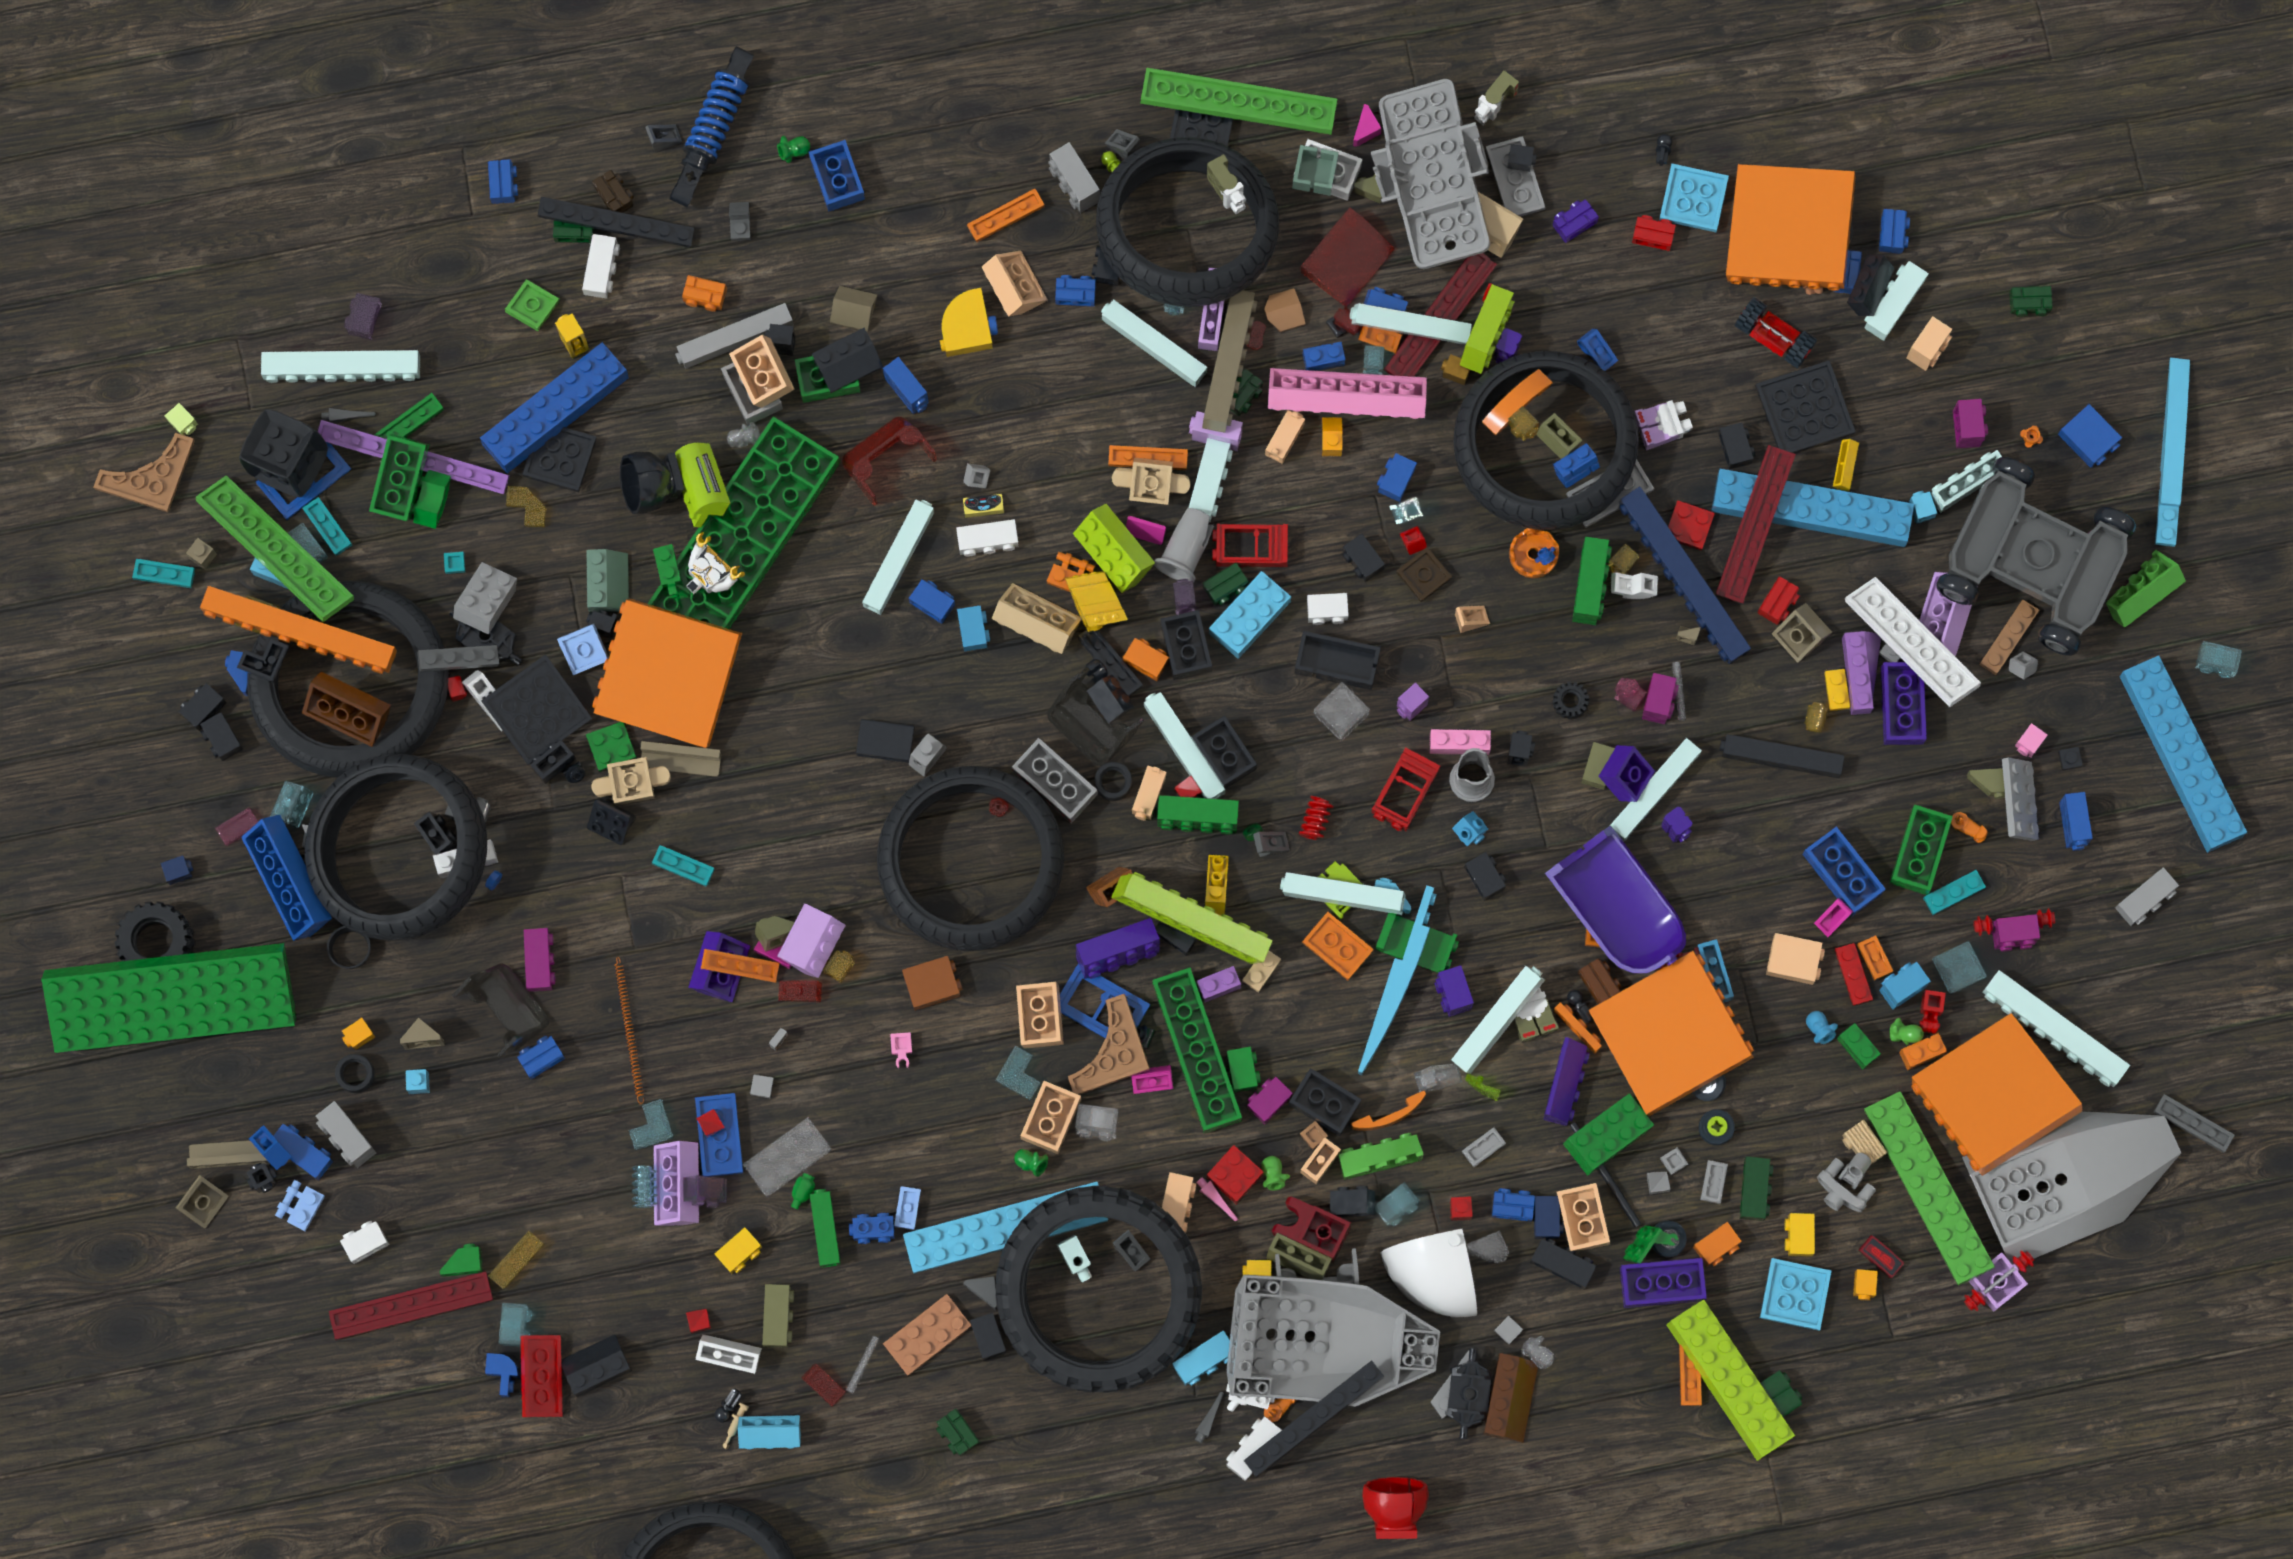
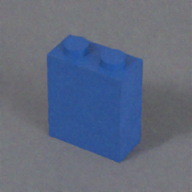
[883,357,929,415]
[2058,404,2122,468]
[2059,792,2092,851]

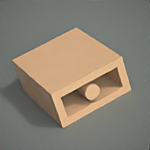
[1766,933,1825,985]

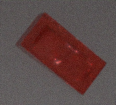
[778,980,822,1002]
[801,1363,845,1407]

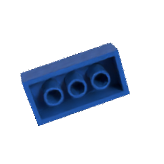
[1802,826,1886,917]

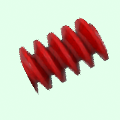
[1298,796,1333,840]

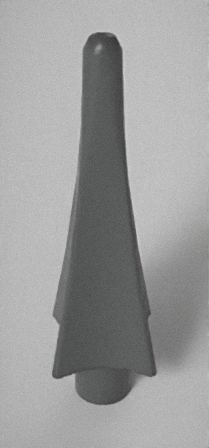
[321,408,376,423]
[1195,1392,1224,1444]

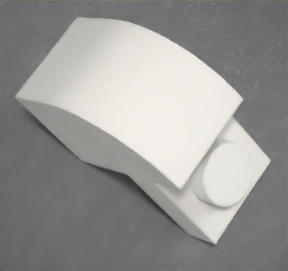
[1611,573,1658,599]

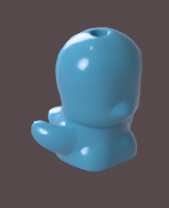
[1806,1011,1838,1044]

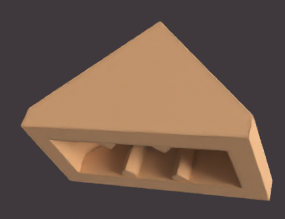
[1455,606,1490,633]

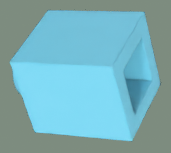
[1909,491,1937,524]
[406,1069,430,1094]

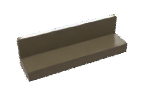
[640,741,722,777]
[187,1141,269,1169]

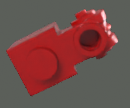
[1919,990,1945,1034]

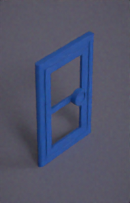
[256,442,351,520]
[1060,964,1150,1039]

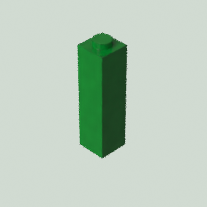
[810,1189,841,1268]

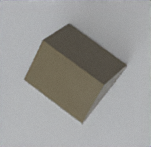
[830,286,877,332]
[400,1018,445,1050]
[176,1175,229,1229]

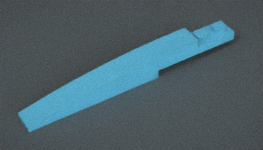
[2155,358,2190,547]
[1358,885,1437,1075]

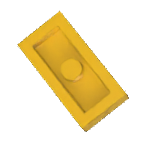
[1824,669,1850,711]

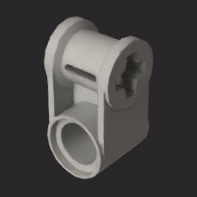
[1838,1153,1871,1190]

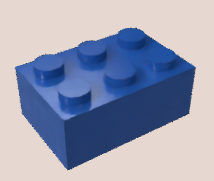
[809,140,865,212]

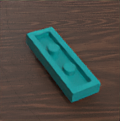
[303,497,352,556]
[132,559,195,588]
[652,845,715,887]
[1923,870,1986,915]

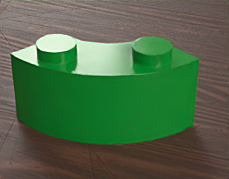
[412,470,451,529]

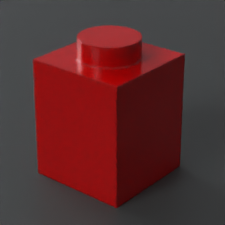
[1450,1197,1472,1221]

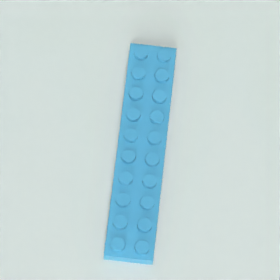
[903,1182,1108,1274]

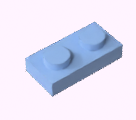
[894,1186,921,1230]

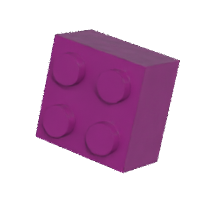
[1953,399,1988,449]
[1642,673,1679,724]

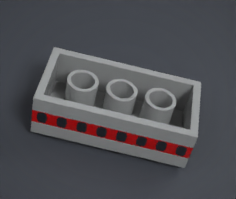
[1012,738,1098,823]

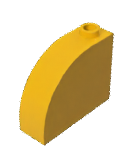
[940,288,993,357]

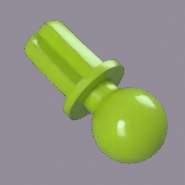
[1101,151,1121,172]

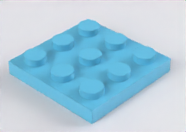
[1659,164,1729,232]
[1760,1258,1831,1331]

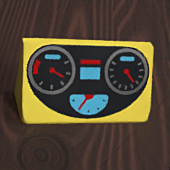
[963,494,1004,518]

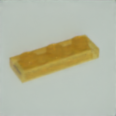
[488,1231,545,1290]

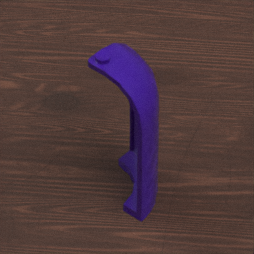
[1545,826,1686,973]

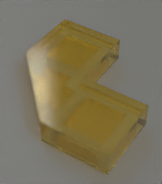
[506,486,546,527]

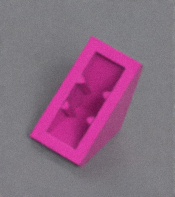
[1353,104,1381,147]

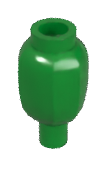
[791,1173,815,1210]

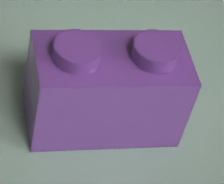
[1397,682,1429,721]
[1196,966,1241,1003]

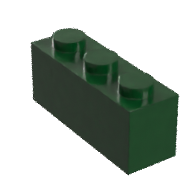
[1739,1156,1773,1221]

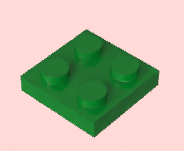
[586,722,637,772]

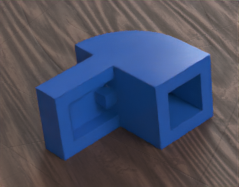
[485,1353,520,1397]

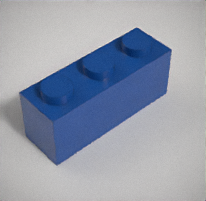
[274,1124,333,1181]

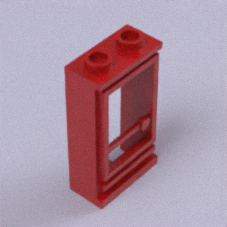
[1213,524,1288,567]
[1371,747,1440,831]

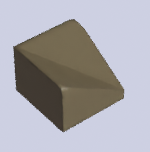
[1676,626,1701,645]

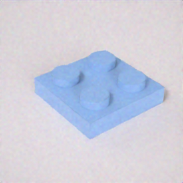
[557,623,609,675]

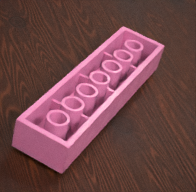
[1268,368,1427,419]

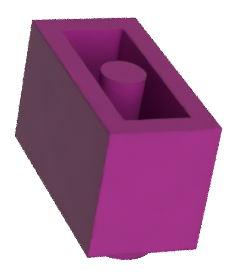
[1247,1077,1293,1125]

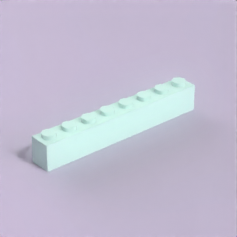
[261,350,420,383]
[1983,970,2130,1087]

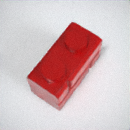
[1632,215,1676,251]
[1757,577,1800,625]

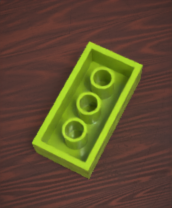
[1460,284,1515,374]
[1073,504,1155,593]

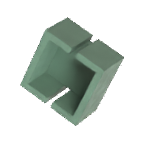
[1292,145,1339,196]

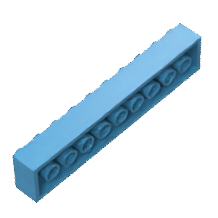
[1711,469,1914,547]
[2119,655,2247,853]

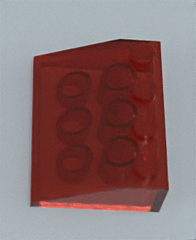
[1301,207,1395,307]

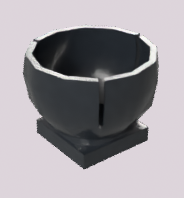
[620,452,684,514]

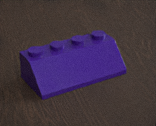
[1543,1037,1590,1126]

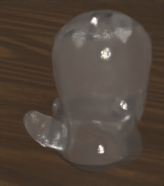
[727,422,760,448]
[1521,1336,1554,1369]

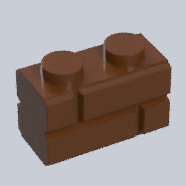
[1578,958,1621,1004]

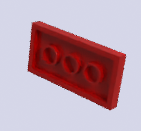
[521,1335,563,1417]

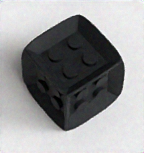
[239,409,328,497]

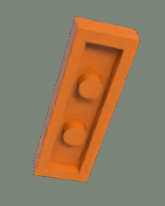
[1554,1002,1602,1054]
[1679,1344,1702,1406]

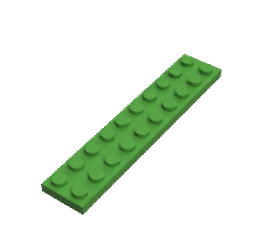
[1140,68,1337,135]
[196,476,354,622]
[1864,1092,1995,1286]

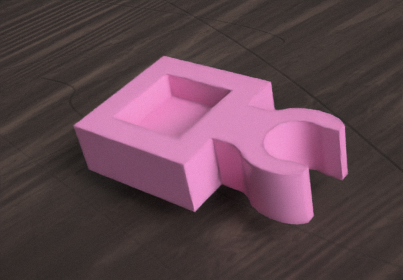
[891,1032,912,1068]

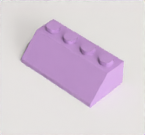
[1919,572,1978,656]
[654,1141,699,1226]

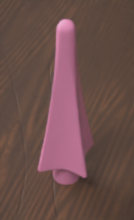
[1196,1177,1238,1221]

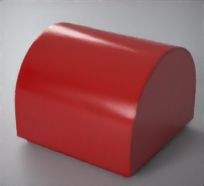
[448,676,467,702]

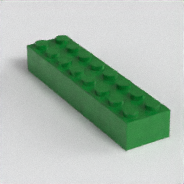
[1152,968,1242,1134]

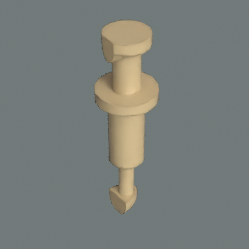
[723,1403,749,1450]

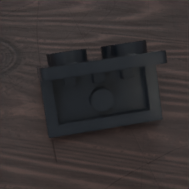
[587,798,636,845]

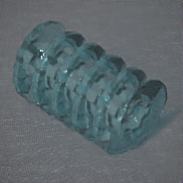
[632,1165,658,1208]

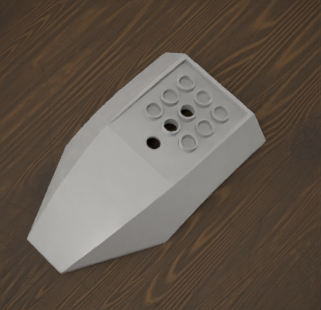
[1962,1112,2181,1265]
[1226,1274,1440,1407]

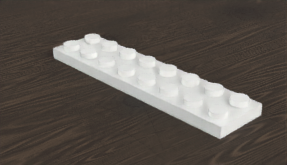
[1845,577,1981,707]

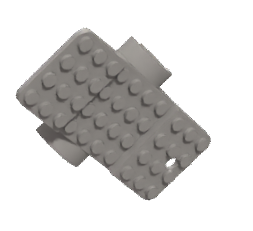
[1371,79,1490,269]

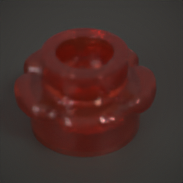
[989,798,1008,817]

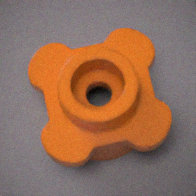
[2020,426,2043,448]

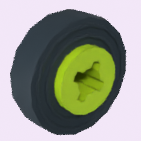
[1699,1109,1735,1145]

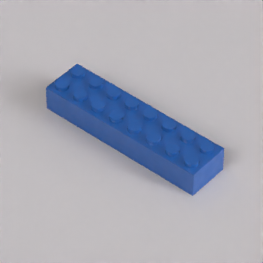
[480,342,629,473]

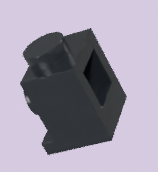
[586,610,619,637]

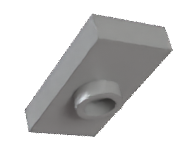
[1462,1127,1506,1168]
[1700,1160,1728,1204]

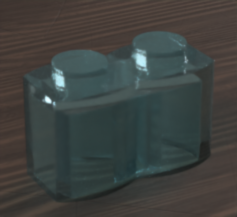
[1375,1182,1419,1227]

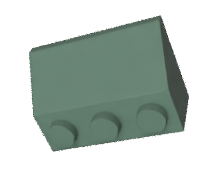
[587,549,629,612]

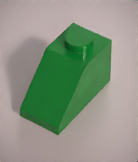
[440,1244,483,1277]

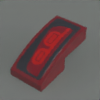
[1859,1235,1904,1278]

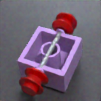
[1964,1250,2034,1312]

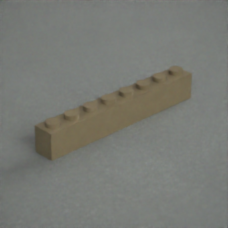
[1202,291,1258,433]

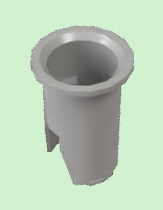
[1154,508,1214,583]
[1449,748,1495,802]

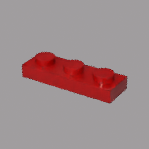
[1835,943,1873,1006]

